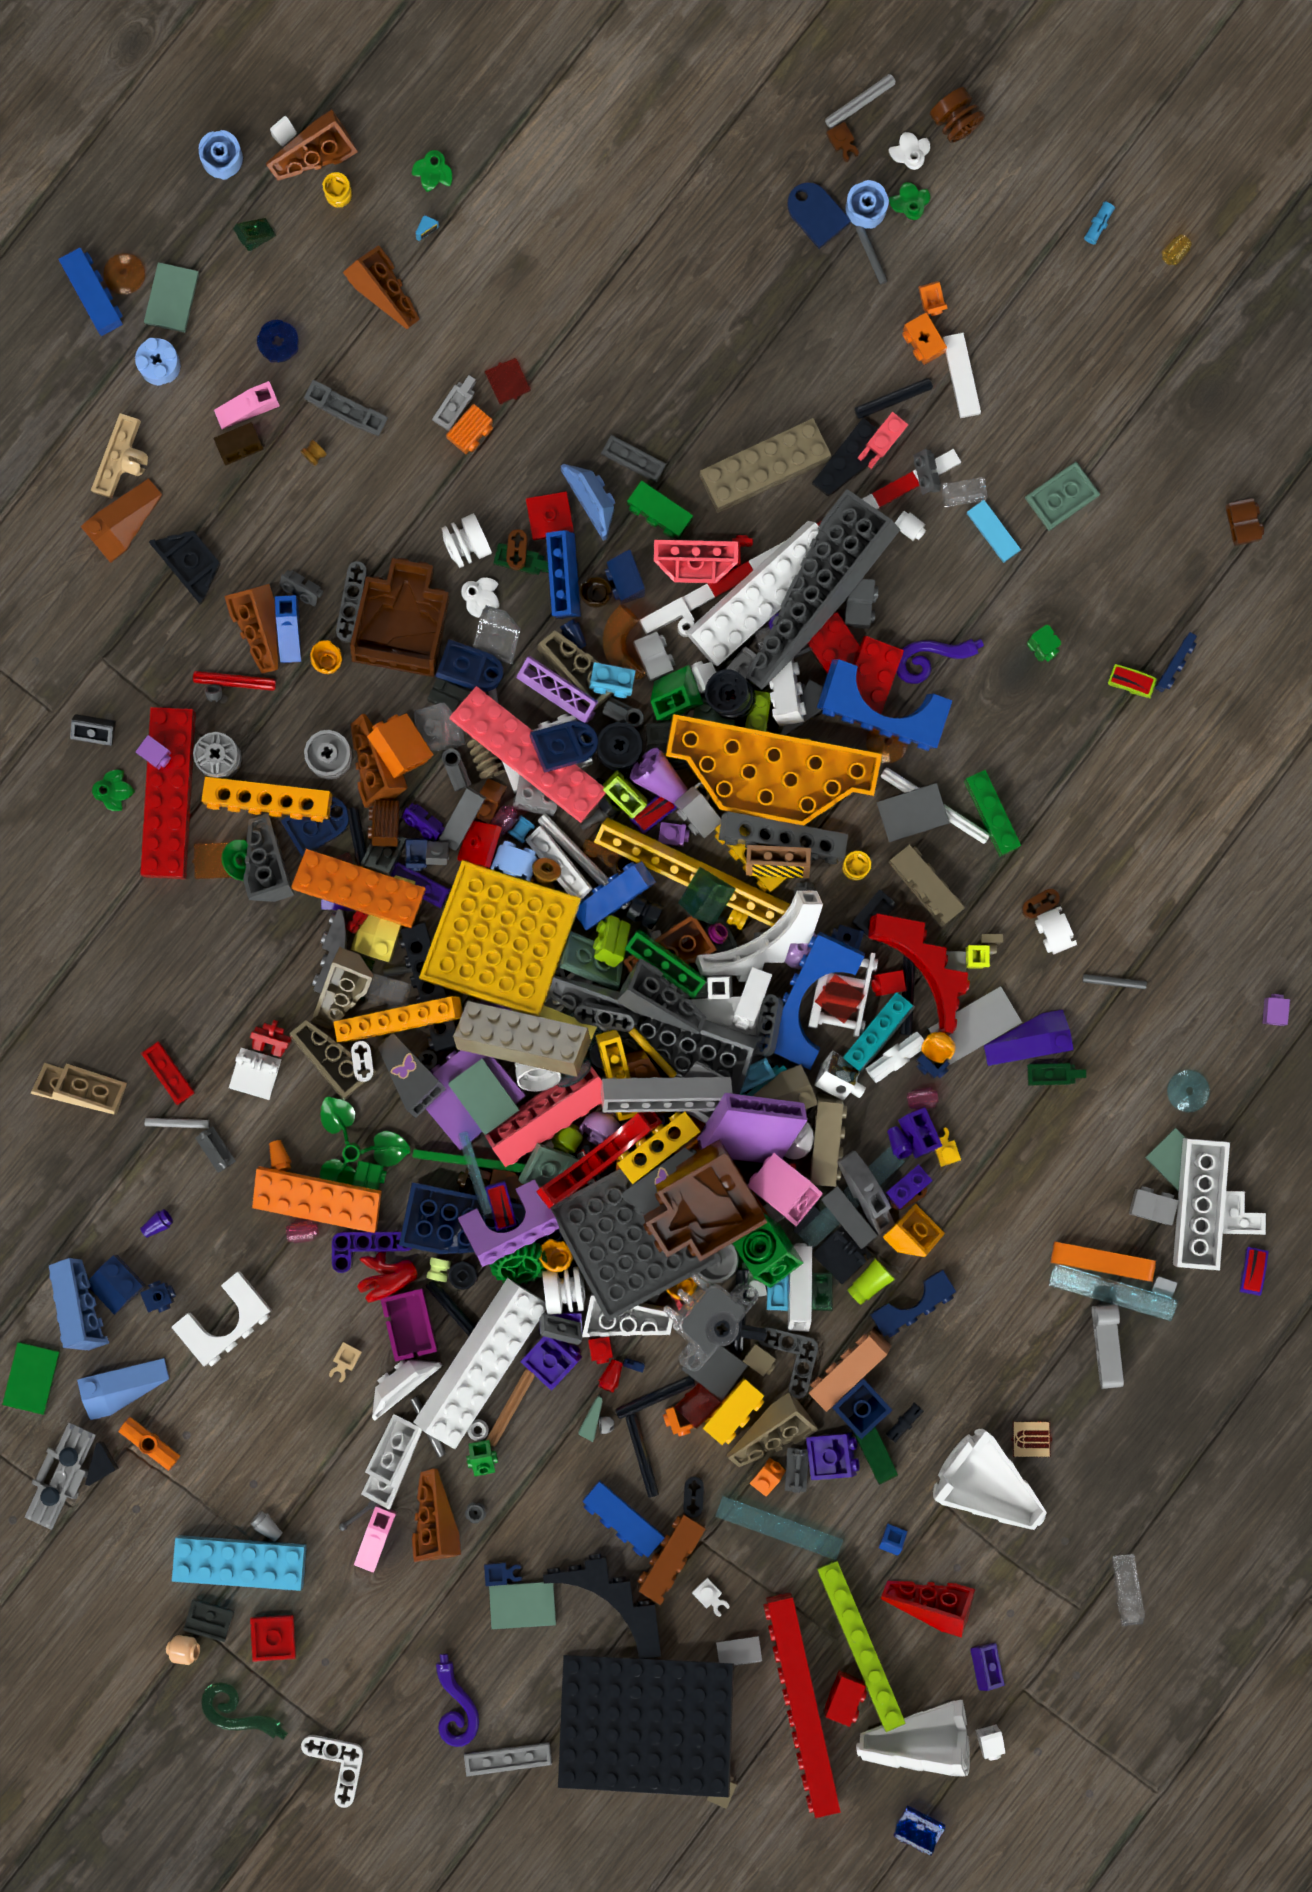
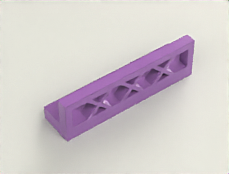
[516,656,598,723]

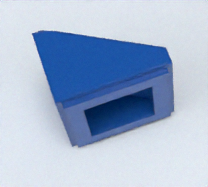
[879,1524,908,1555]

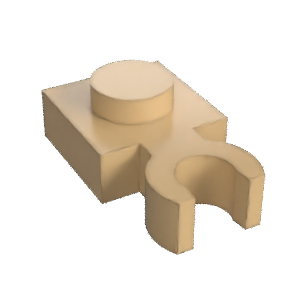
[329,1342,362,1382]

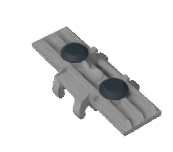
[25,1423,96,1530]

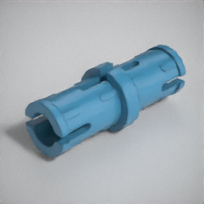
[1084,202,1115,245]

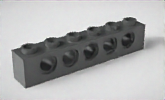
[719,811,848,864]

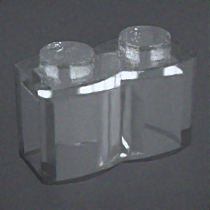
[364,973,413,1009]

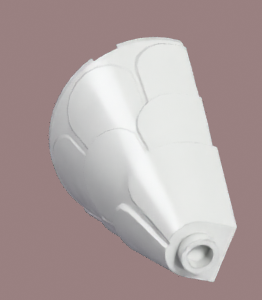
[933,1429,1047,1530]
[856,1700,970,1777]

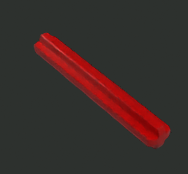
[193,671,276,691]

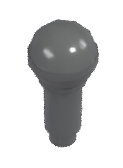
[580,807,609,831]

